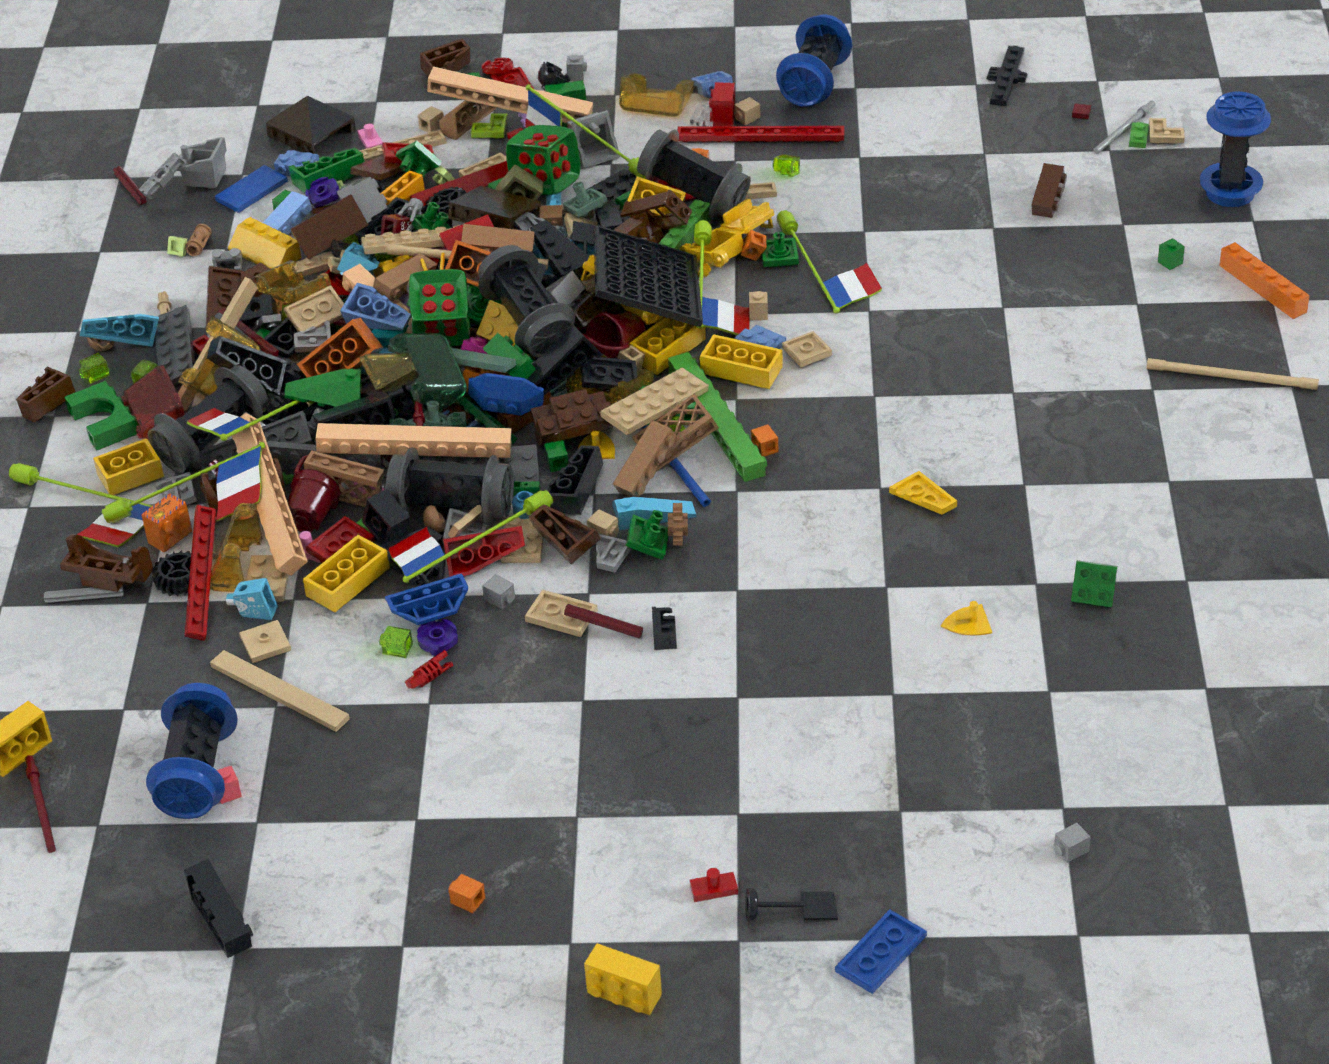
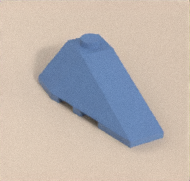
[340,283,411,331]

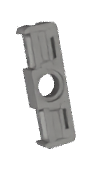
[139,152,186,200]

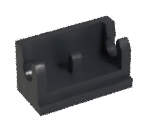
[652,606,677,650]

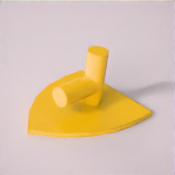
[578,431,615,459]
[941,601,992,636]

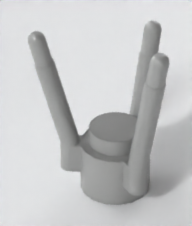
[398,198,423,232]

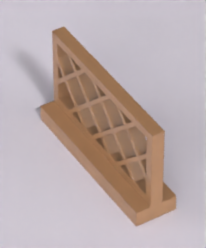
[632,394,719,472]
[304,450,384,507]

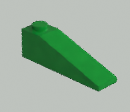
[285,369,362,407]

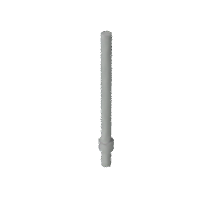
[1094,100,1155,154]

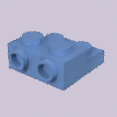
[691,71,733,97]
[274,150,319,176]
[735,325,786,349]

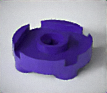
[305,177,340,208]
[417,619,458,656]

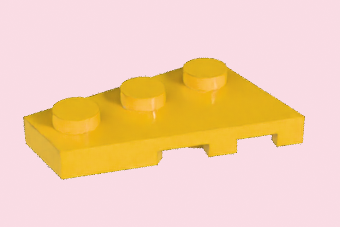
[889,471,957,515]

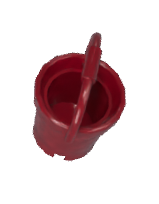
[576,311,645,358]
[287,454,342,533]

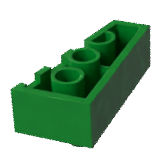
[288,148,365,193]

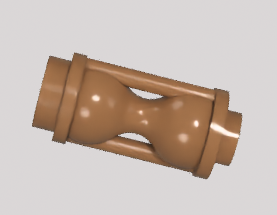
[186,224,212,256]

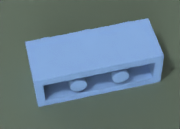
[263,191,312,235]

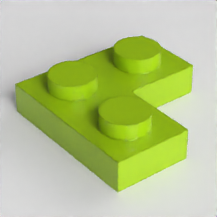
[471,113,508,139]

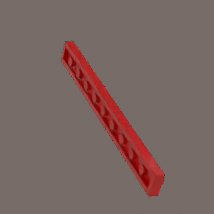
[677,126,844,142]

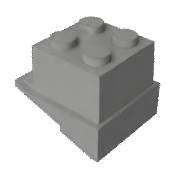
[567,110,620,169]
[177,137,227,188]
[337,177,388,223]

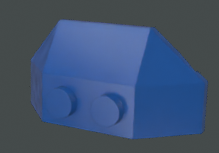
[468,373,544,416]
[385,573,469,625]

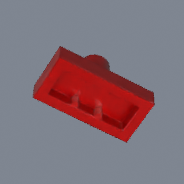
[689,868,738,902]

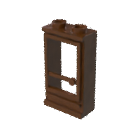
[620,190,692,231]

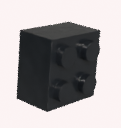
[362,489,410,545]

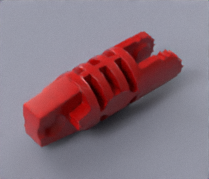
[405,650,454,689]

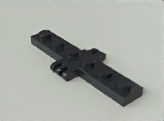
[986,45,1028,106]

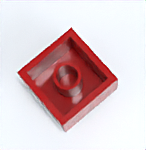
[709,82,736,126]

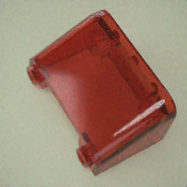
[121,365,185,443]

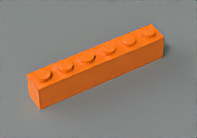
[1219,242,1309,319]

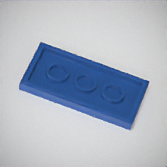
[215,165,288,213]
[835,909,927,994]

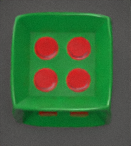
[506,125,580,195]
[409,269,470,347]

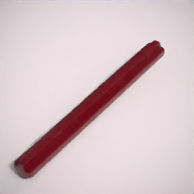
[217,308,279,357]

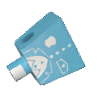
[226,578,278,620]

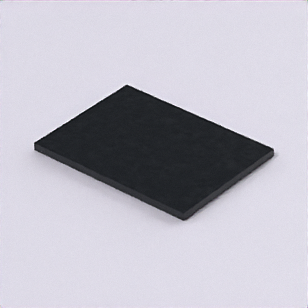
[593,225,703,327]

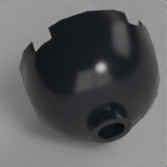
[538,62,571,91]

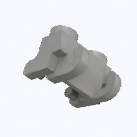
[212,248,243,271]

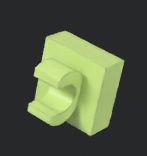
[432,165,455,185]
[167,236,187,256]

